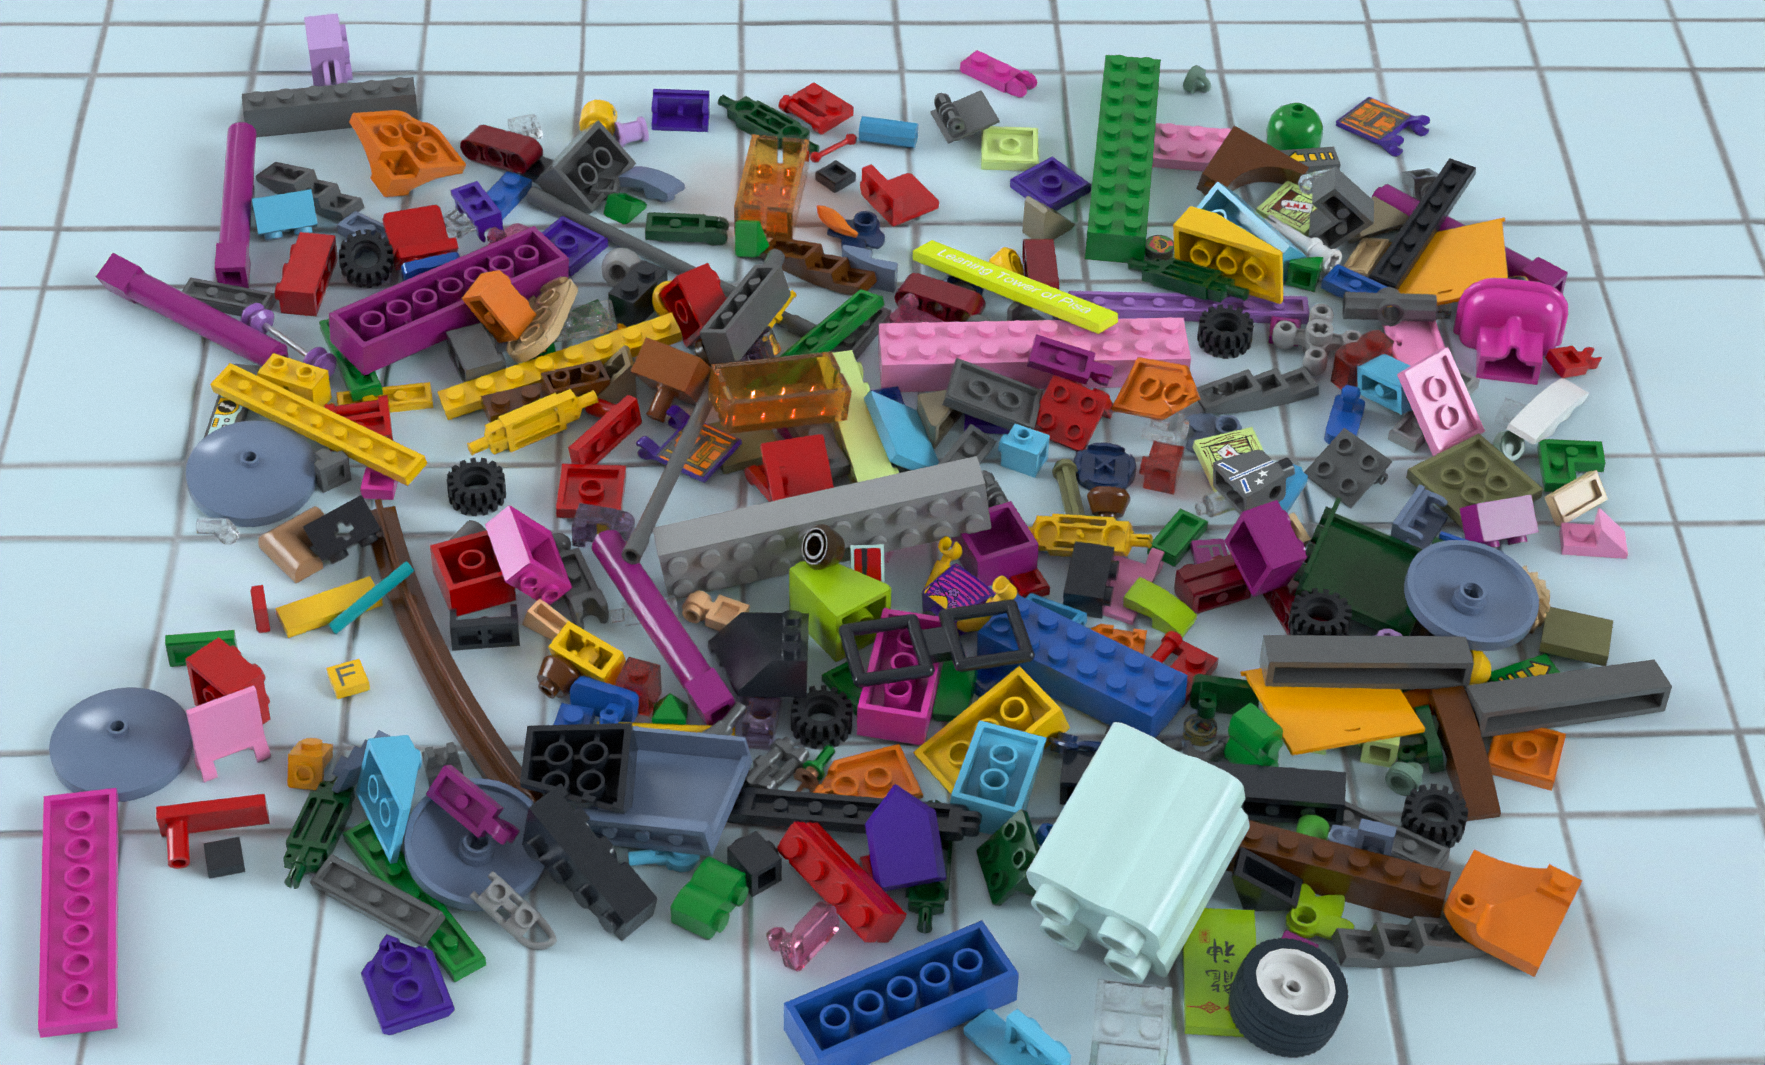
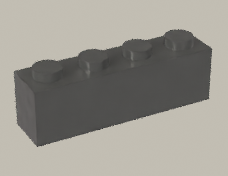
[699,264,791,366]

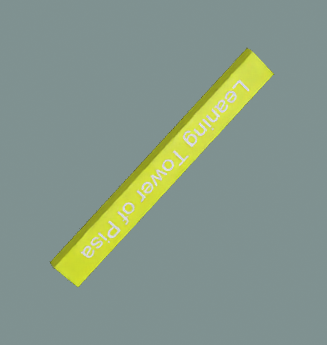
[913,240,1118,334]

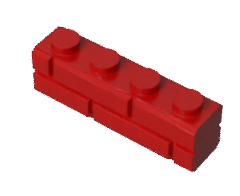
[777,822,907,943]

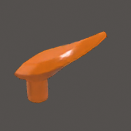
[817,205,859,238]

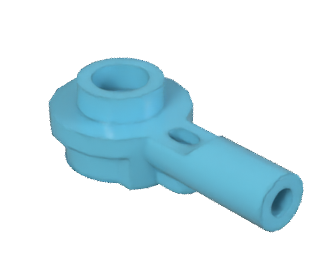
[628,850,700,872]

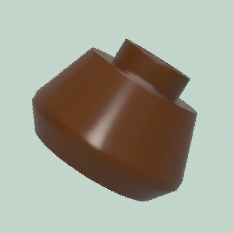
[1087,486,1131,521]
[537,654,581,699]

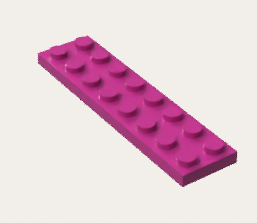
[38,788,118,1038]

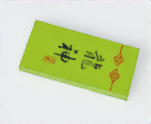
[1182,908,1256,1037]

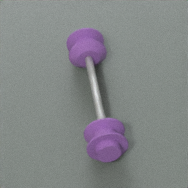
[241,303,337,377]

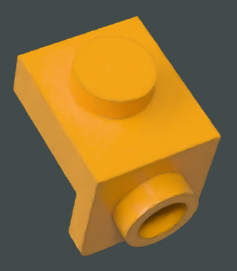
[287,738,333,790]

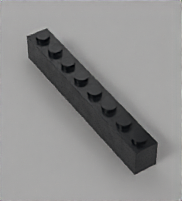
[1060,750,1346,827]

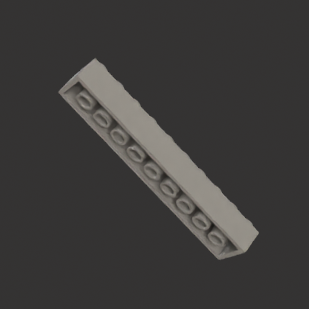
[653,456,991,601]

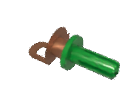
[793,745,836,793]

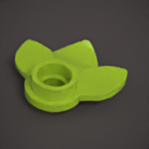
[1285,883,1355,940]

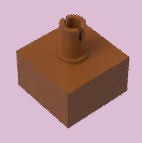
[631,337,713,423]

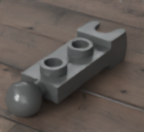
[552,533,609,629]

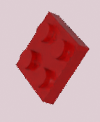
[556,463,627,520]

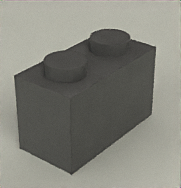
[446,323,506,383]

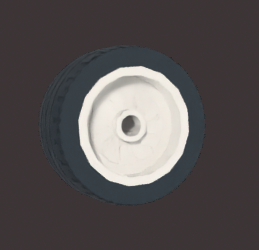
[1228,938,1349,1058]

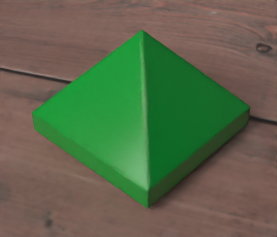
[652,693,688,725]

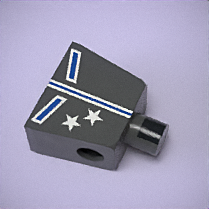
[1213,450,1295,515]

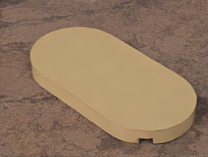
[506,277,578,363]

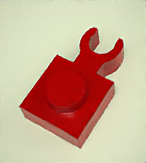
[1545,346,1602,378]

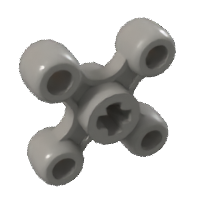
[1272,304,1364,376]

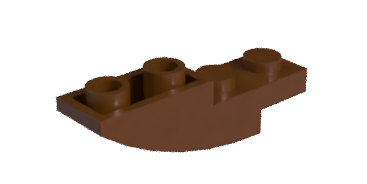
[481,360,610,423]

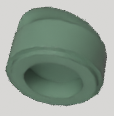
[1183,65,1211,94]
[1492,431,1525,461]
[1385,762,1424,796]

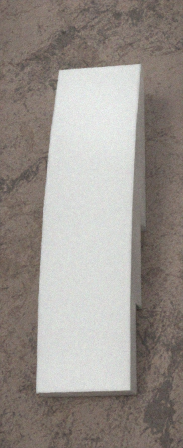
[1506,378,1589,445]

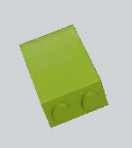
[789,561,892,662]

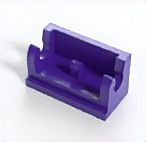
[651,89,710,132]
[450,181,505,242]

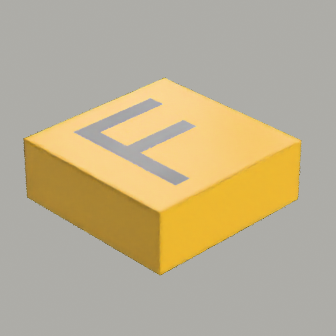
[326,659,370,699]

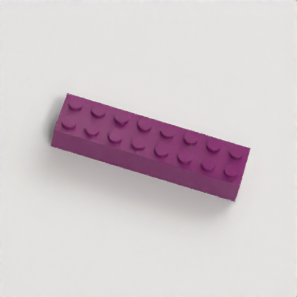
[329,226,569,375]

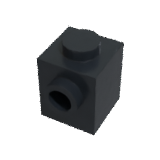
[727,831,782,897]

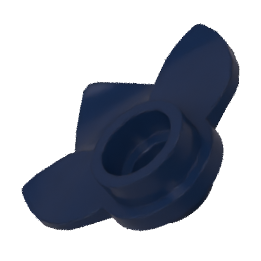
[827,211,885,250]
[1049,732,1102,754]

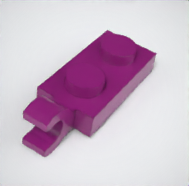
[1027,334,1114,386]
[426,764,520,845]

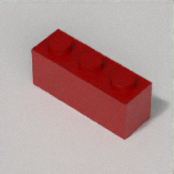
[275,232,338,317]

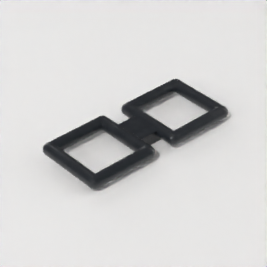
[839,599,1035,688]

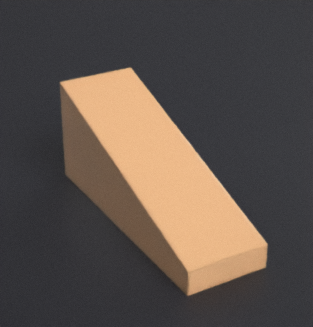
[522,598,569,640]

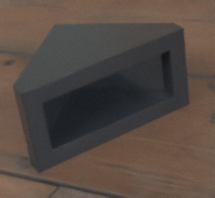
[1231,847,1303,911]

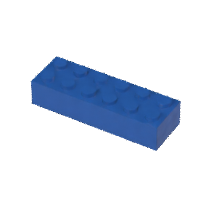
[977,594,1188,738]
[784,920,1019,1065]

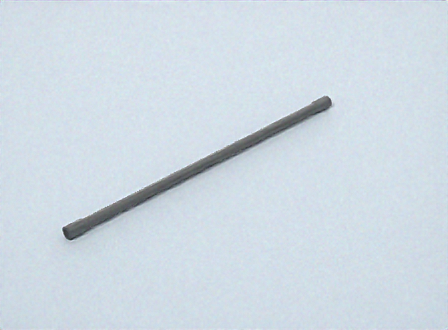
[621,249,785,564]

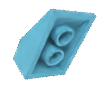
[950,720,1046,835]
[355,735,422,864]

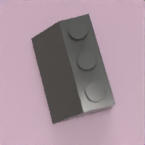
[535,120,636,214]

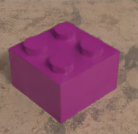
[1224,500,1307,597]
[951,501,1038,586]

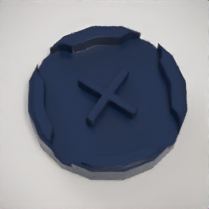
[1073,442,1137,491]

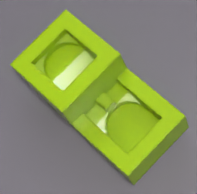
[1123,577,1197,638]

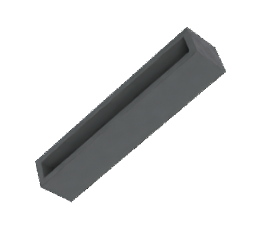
[242,77,418,137]
[1259,635,1474,689]
[1466,659,1672,738]

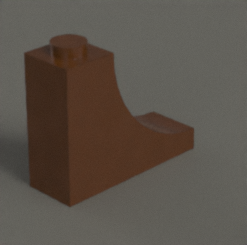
[1196,125,1309,196]

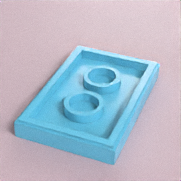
[864,390,939,470]

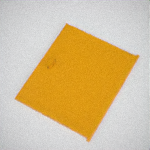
[1387,217,1508,308]
[1240,668,1425,756]

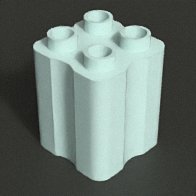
[1026,722,1250,983]

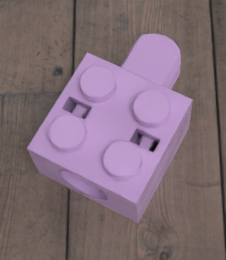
[304,13,353,86]

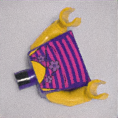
[921,536,1017,636]

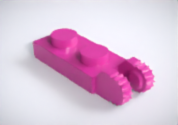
[960,50,1038,98]

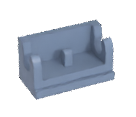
[1390,484,1448,549]

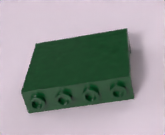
[1293,497,1444,636]

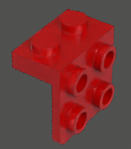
[860,164,939,227]
[382,205,459,271]
[1034,375,1114,452]

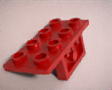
[760,434,834,502]

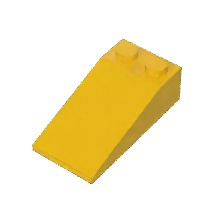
[1173,206,1283,304]
[913,666,1070,794]

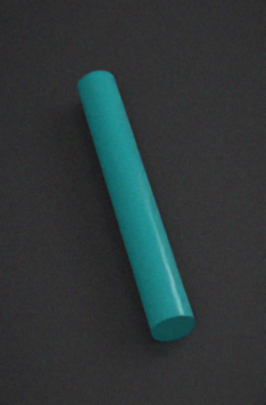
[327,561,415,634]

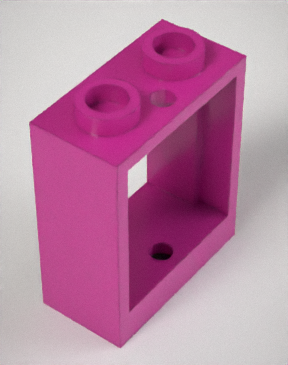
[485,505,572,605]

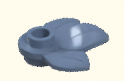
[1185,413,1242,454]

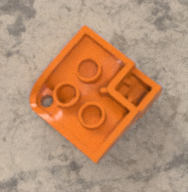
[349,110,466,197]
[1443,850,1582,977]

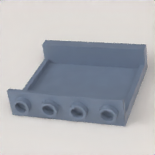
[575,726,753,856]

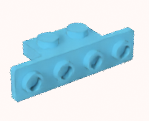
[963,1008,1071,1065]

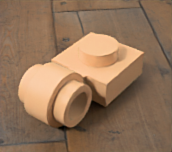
[682,590,750,631]

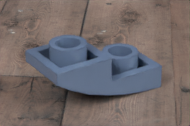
[618,166,686,202]
[842,245,898,293]
[331,730,390,793]

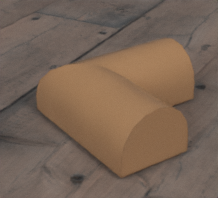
[258,506,325,583]

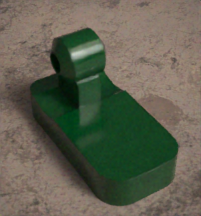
[1190,674,1259,719]
[1397,704,1444,774]

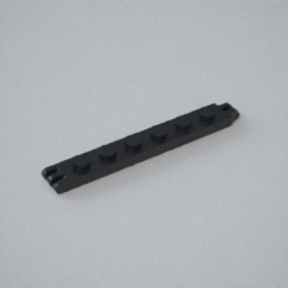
[727,787,982,841]

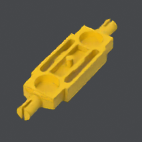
[467,389,598,456]
[1027,513,1153,557]

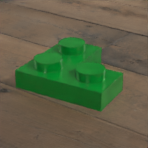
[1537,439,1606,492]

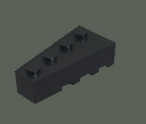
[522,783,658,941]

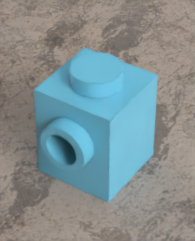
[998,424,1050,478]

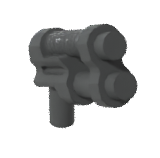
[744,737,810,790]

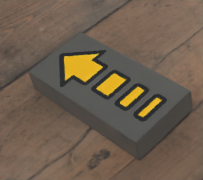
[1279,146,1341,175]

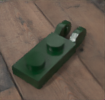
[645,212,729,246]

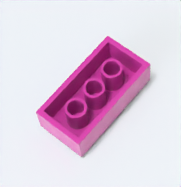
[857,608,943,745]

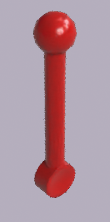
[810,134,857,163]

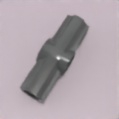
[1342,287,1437,326]

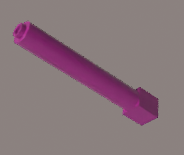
[215,122,257,288]
[1372,184,1568,294]
[96,253,288,367]
[591,530,735,726]

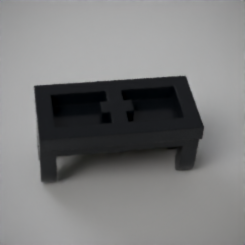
[449,604,520,651]

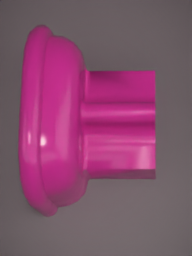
[1453,278,1569,385]

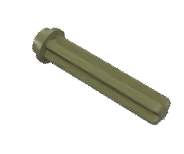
[1052,459,1085,516]

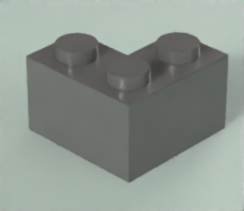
[1309,166,1374,249]

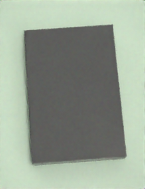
[942,358,1043,430]

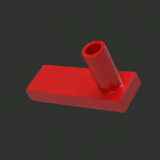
[568,395,642,465]
[156,794,270,869]

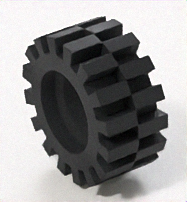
[339,229,394,288]
[1197,304,1254,359]
[446,457,506,516]
[1288,588,1352,636]
[791,685,853,749]
[1401,784,1468,849]

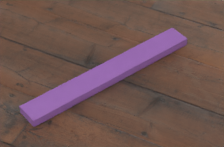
[1068,291,1310,324]

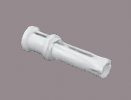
[1265,215,1342,274]

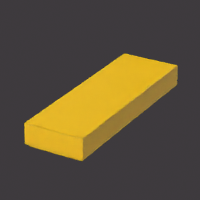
[336,382,433,413]
[275,576,383,638]

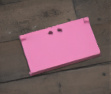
[1382,320,1445,366]

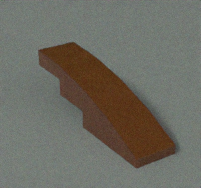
[759,237,877,296]
[1429,686,1501,821]

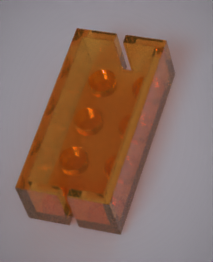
[734,134,809,239]
[708,351,852,434]

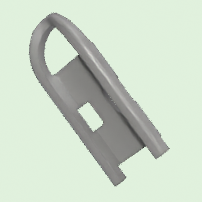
[469,871,557,950]

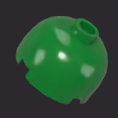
[1266,103,1323,150]

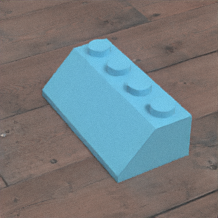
[1196,181,1307,282]

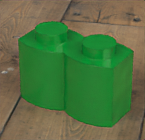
[1224,703,1283,767]
[670,856,749,940]

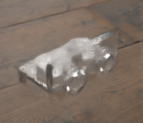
[553,300,618,343]
[1141,411,1190,446]

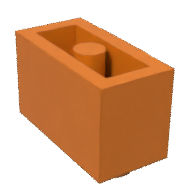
[461,270,537,343]

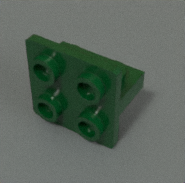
[976,809,1040,906]

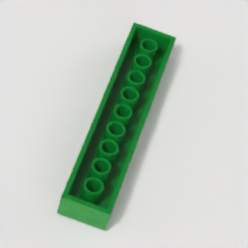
[1085,55,1161,263]

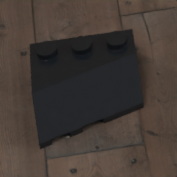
[708,610,809,698]
[520,723,638,814]

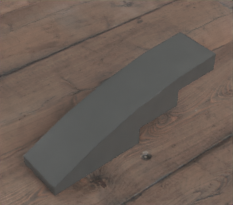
[255,162,365,221]
[1196,366,1319,413]
[1331,916,1487,968]

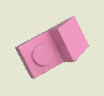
[1559,508,1628,559]

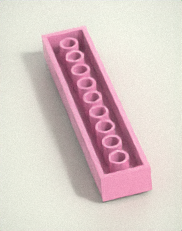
[878,317,1191,392]

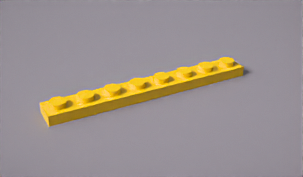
[437,312,683,420]
[210,363,427,486]

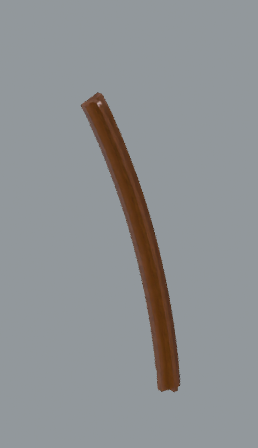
[370,499,544,803]

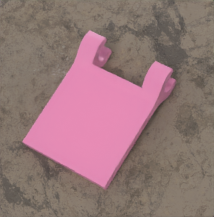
[1103,548,1165,625]
[186,685,271,783]

